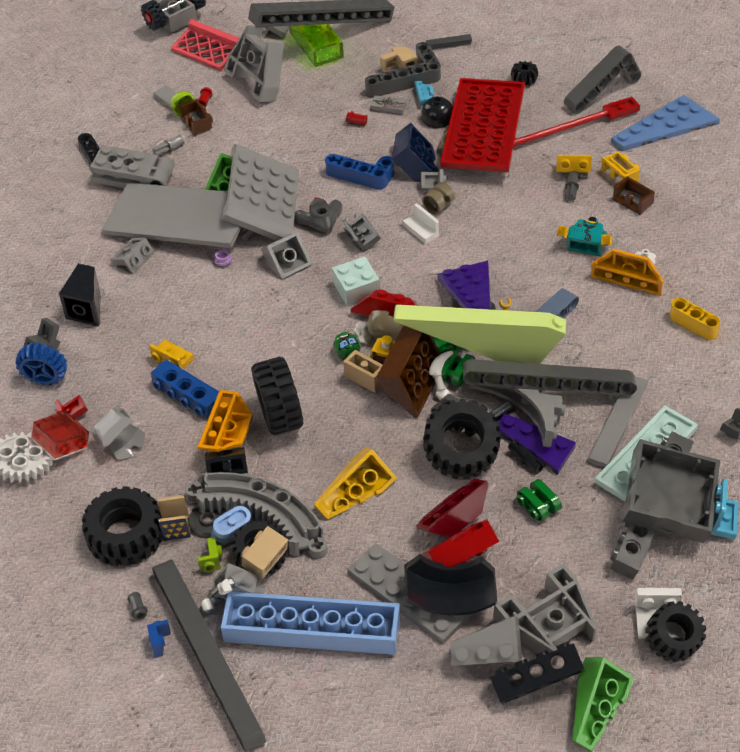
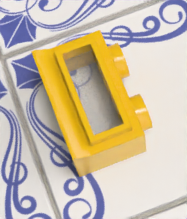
[601,151,640,181]

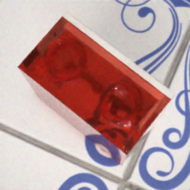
[31,411,89,460]

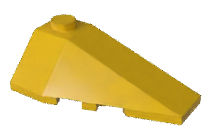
[313,447,397,520]

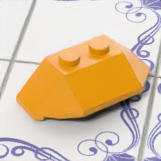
[591,249,663,296]
[197,390,253,452]

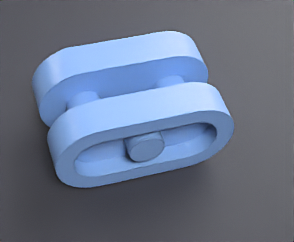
[211,506,251,546]

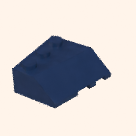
[392,123,439,182]

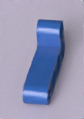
[325,154,394,190]

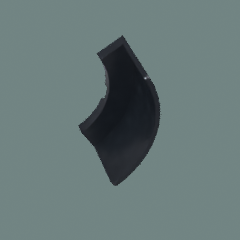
[404,554,498,616]

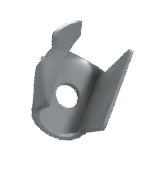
[92,407,145,460]

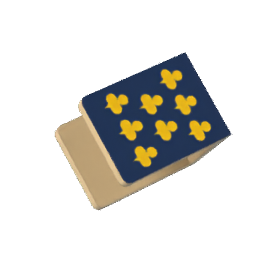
[157,495,191,541]

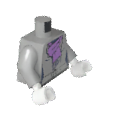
[200,563,265,615]

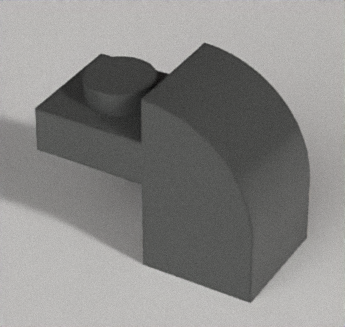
[23,318,60,350]

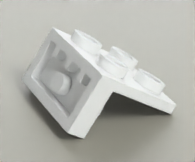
[635,588,682,640]

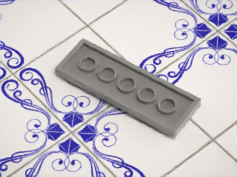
[347,543,471,644]

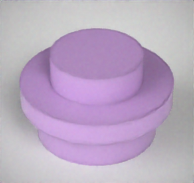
[214,250,232,266]

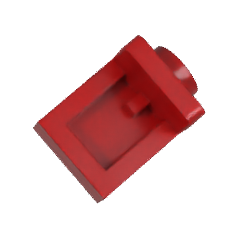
[54,395,88,423]

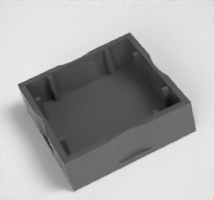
[622,439,720,543]

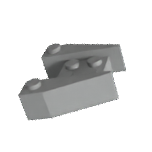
[224,25,284,102]
[493,563,597,666]

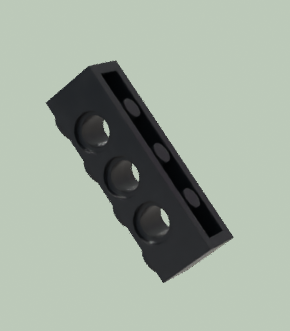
[490,642,585,704]

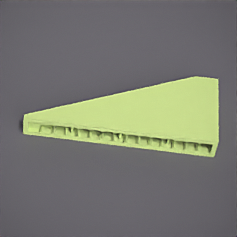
[394,305,566,364]

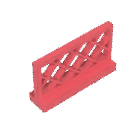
[171,19,239,71]

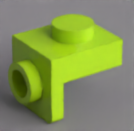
[197,537,223,573]

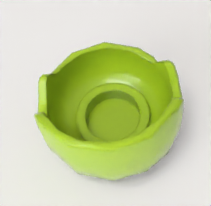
[170,91,194,116]

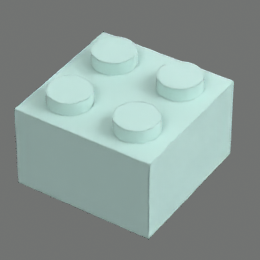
[332,257,380,306]

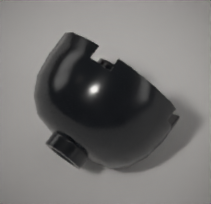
[421,96,453,128]

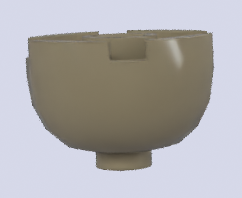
[367,310,403,342]

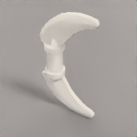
[429,351,467,402]

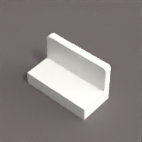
[403,203,439,244]

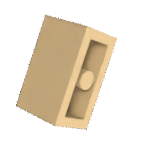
[343,350,383,393]
[241,526,288,579]

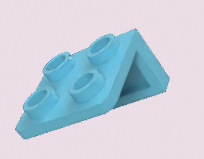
[711,479,739,540]

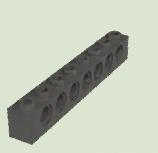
[610,431,694,580]

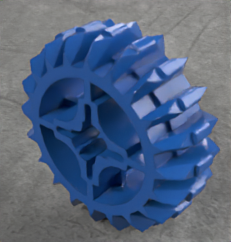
[15,342,67,386]

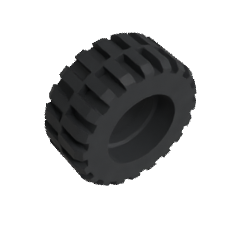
[251,356,304,435]
[423,399,501,479]
[82,486,163,566]

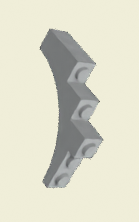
[467,384,565,447]

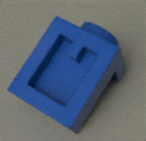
[147,620,171,658]

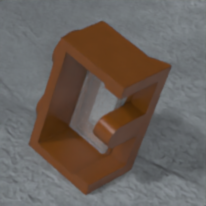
[179,99,213,136]
[613,176,655,215]

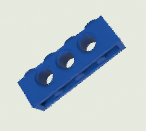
[150,359,219,419]

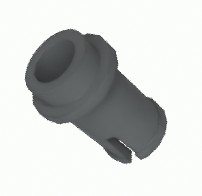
[127,592,148,620]

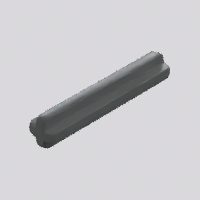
[425,34,472,49]

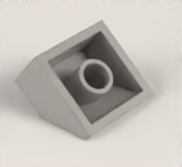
[261,231,312,279]

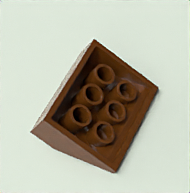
[377,325,440,418]

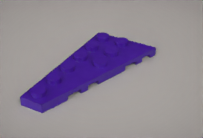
[437,260,491,310]

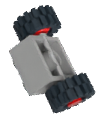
[141,0,206,33]

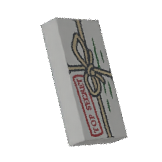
[371,95,407,114]

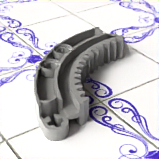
[185,472,327,558]

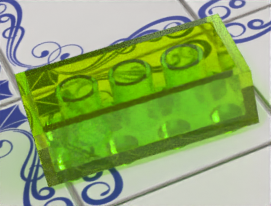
[289,24,344,67]

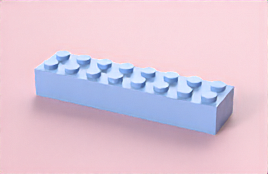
[221,592,400,655]

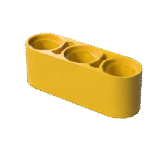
[670,297,720,340]

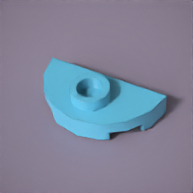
[415,81,434,106]

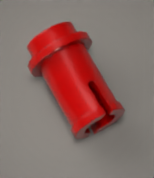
[198,87,213,107]
[346,111,368,126]

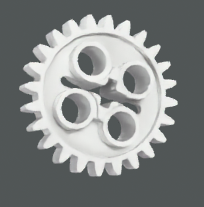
[0,432,53,483]

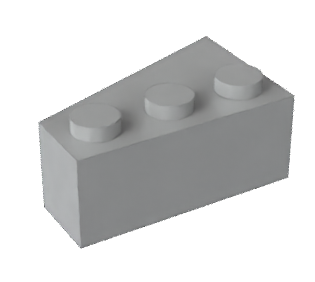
[450,614,522,666]

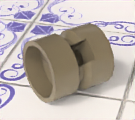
[422,182,455,214]

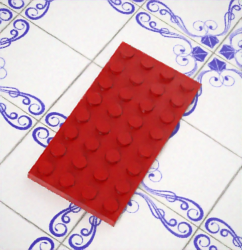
[440,78,525,173]

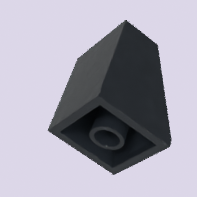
[59,263,101,326]

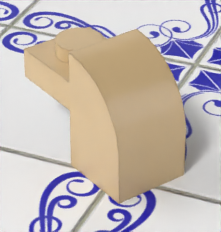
[380,46,418,72]

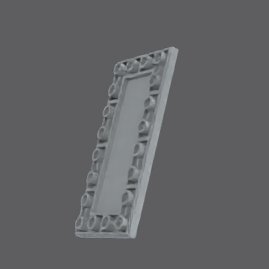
[102,182,242,248]

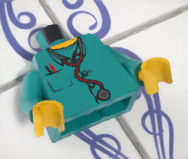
[556,217,612,256]

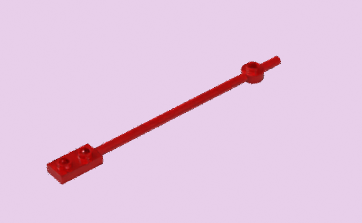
[514,96,640,146]

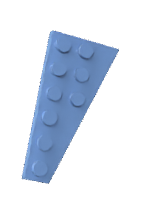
[611,95,720,151]

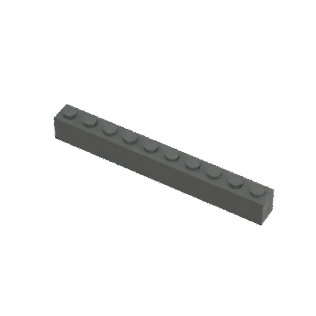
[248,0,395,27]

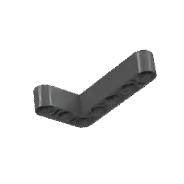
[365,42,441,97]
[564,45,641,114]

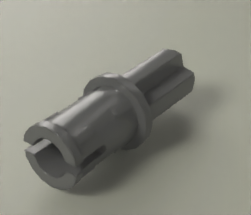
[565,171,579,201]

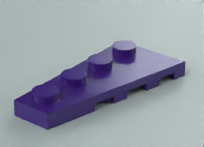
[499,413,576,475]

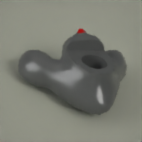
[294,197,342,232]

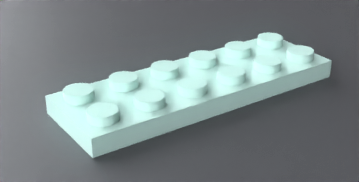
[594,405,698,502]

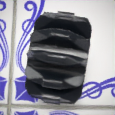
[511,60,539,86]

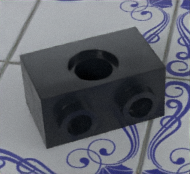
[205,447,248,474]

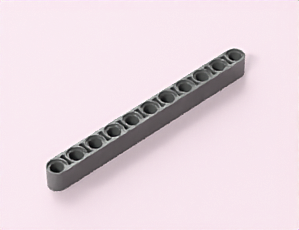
[152,559,266,752]

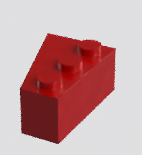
[422,519,500,567]

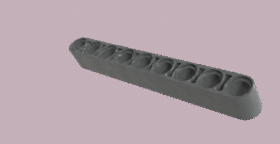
[462,359,637,396]

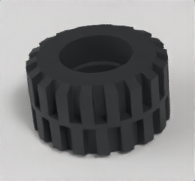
[232,520,286,577]
[645,601,707,662]

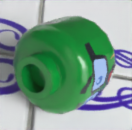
[333,332,361,360]

